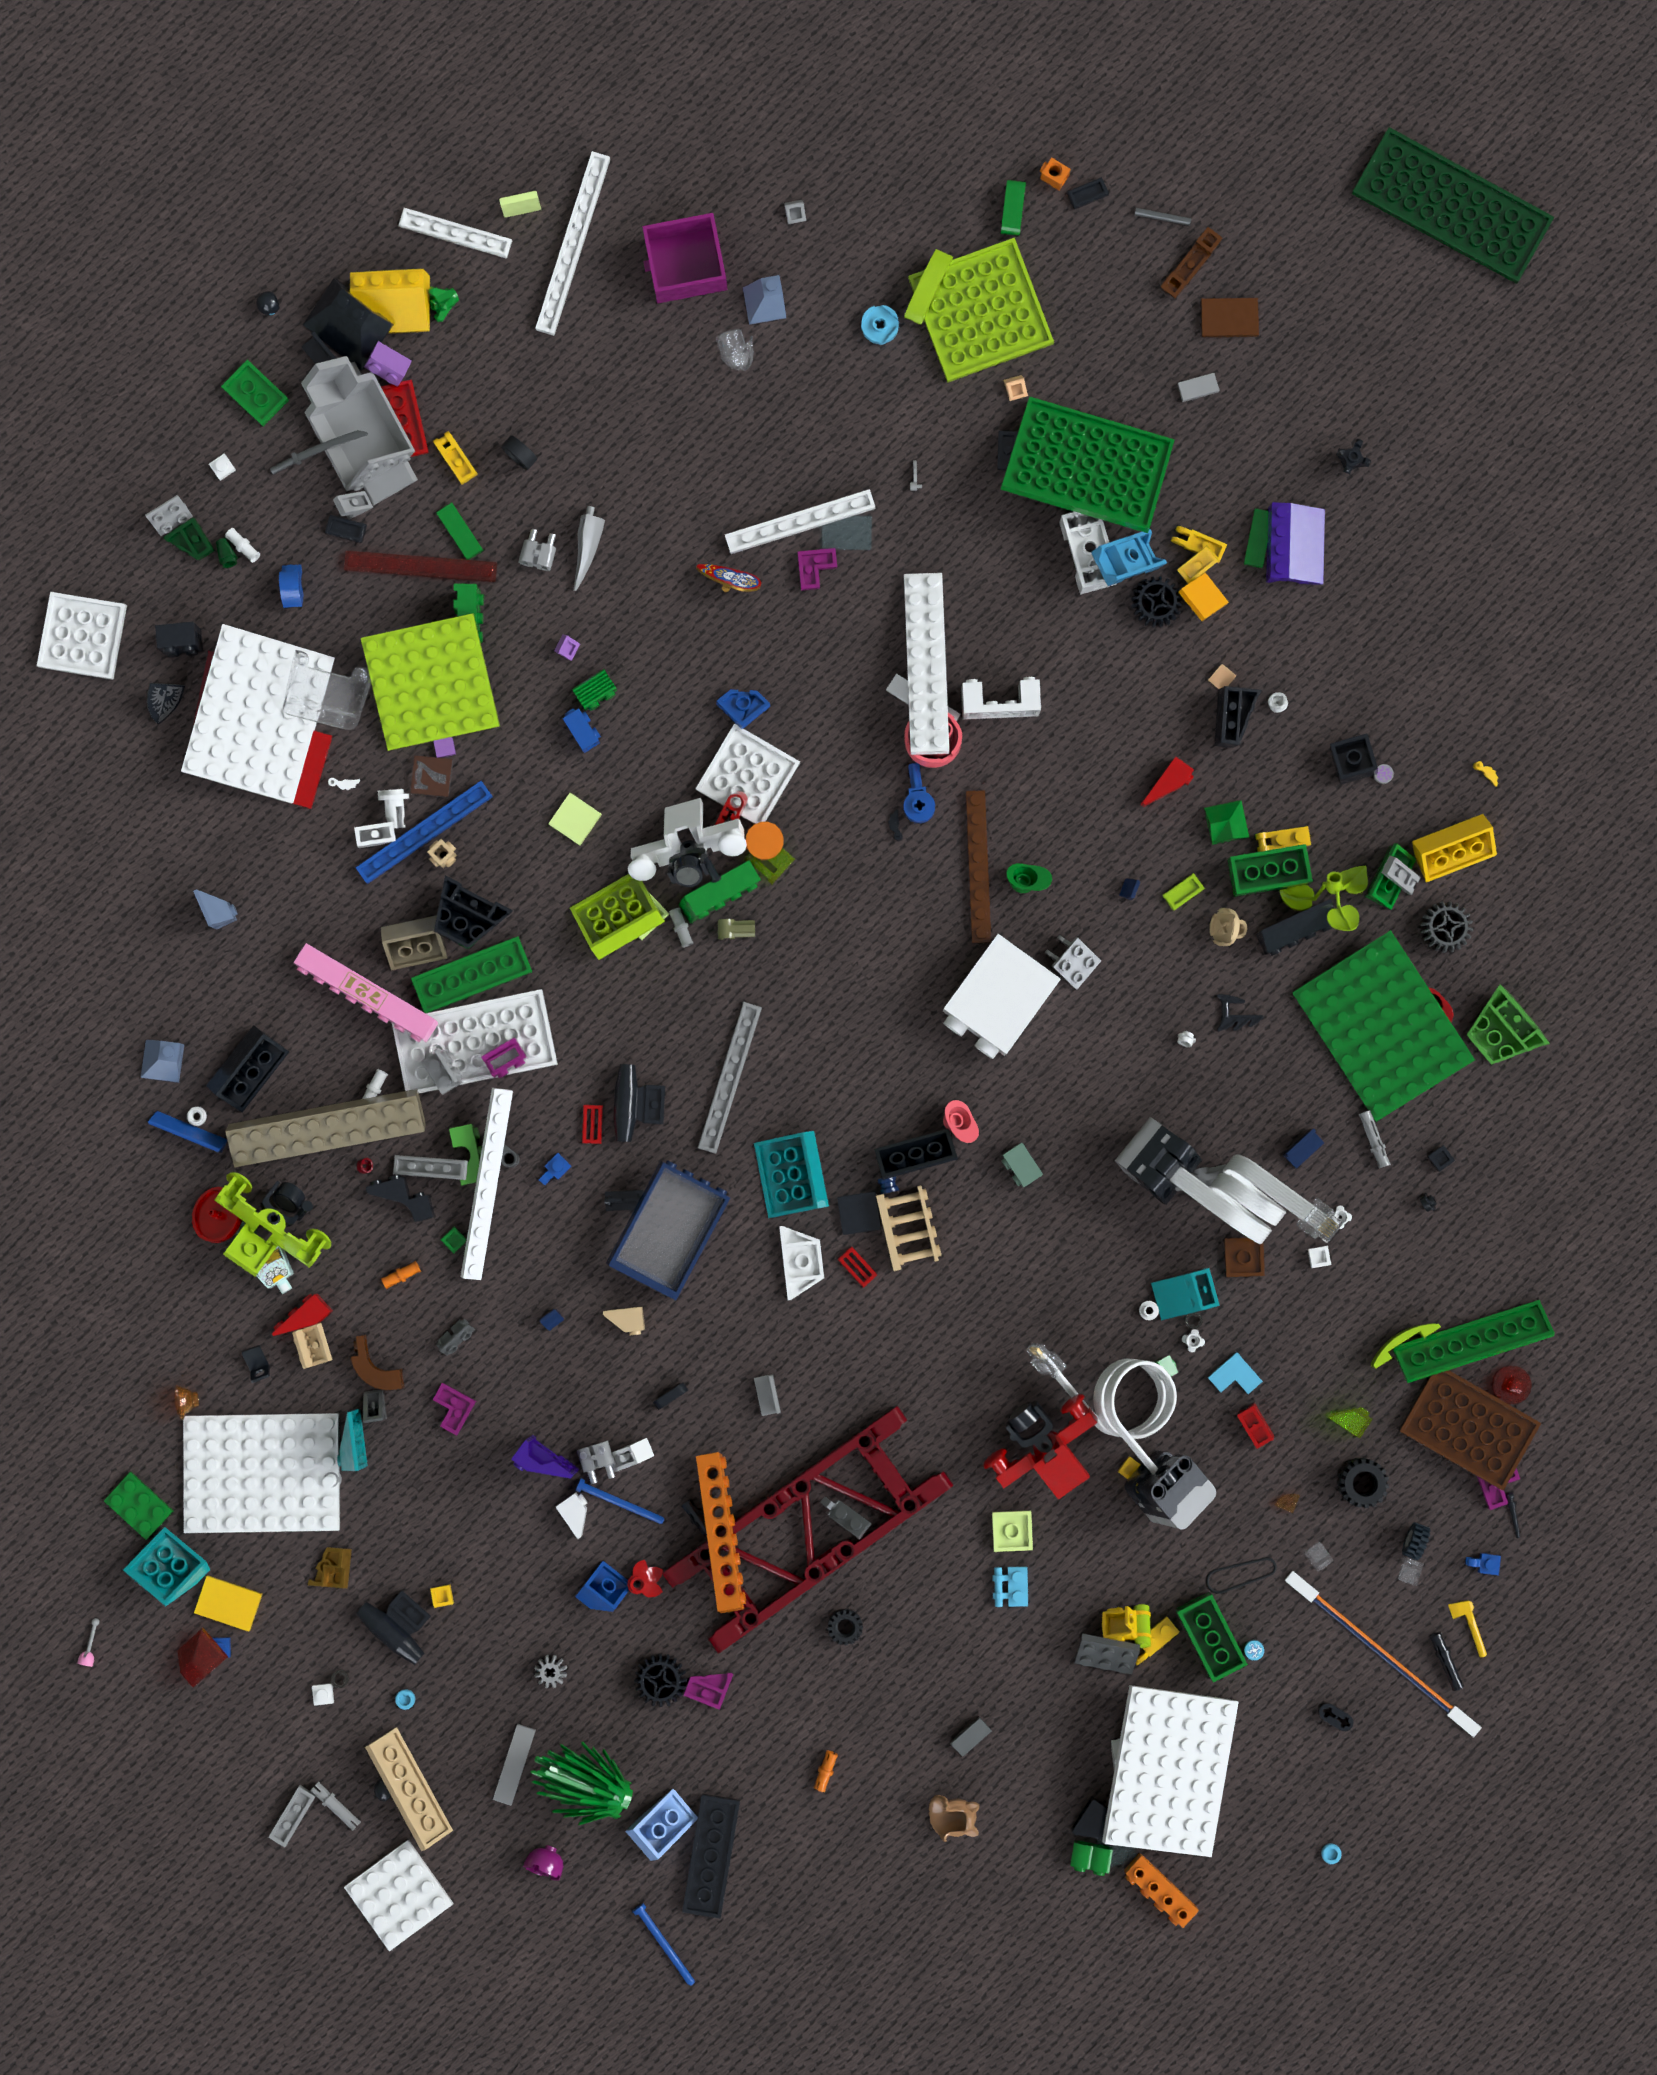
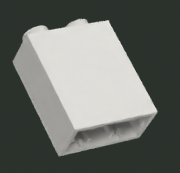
[943,934,1060,1059]

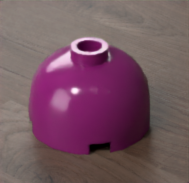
[523,1845,564,1881]

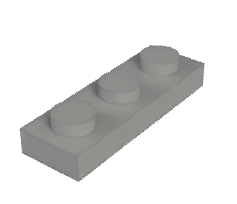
[268,1785,316,1847]

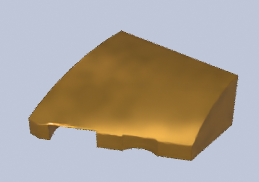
[308,1547,352,1588]

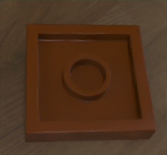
[1224,1238,1265,1277]

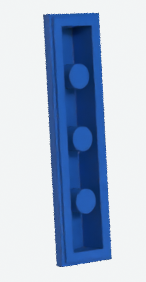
[148,1111,227,1153]

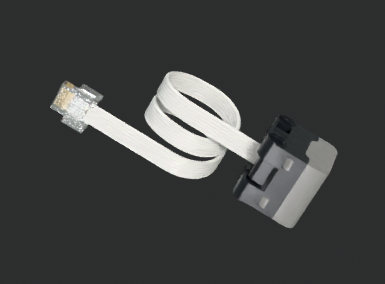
[1115,1117,1343,1244]
[1026,1343,1216,1529]

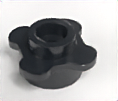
[1420,1193,1437,1212]

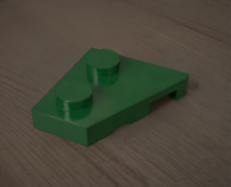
[163,518,215,561]

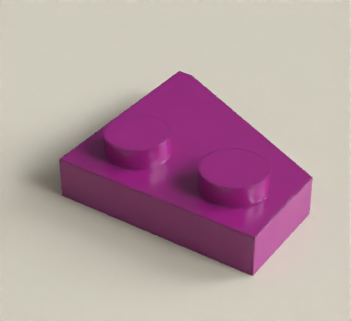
[683,1673,733,1710]

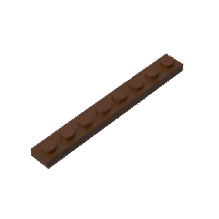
[966,790,991,944]

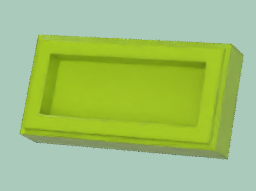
[1162,873,1205,911]

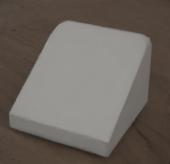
[784,200,806,224]

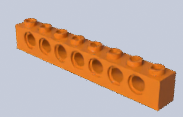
[696,1452,746,1613]

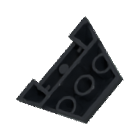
[434,875,513,949]

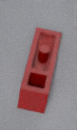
[1141,757,1194,807]

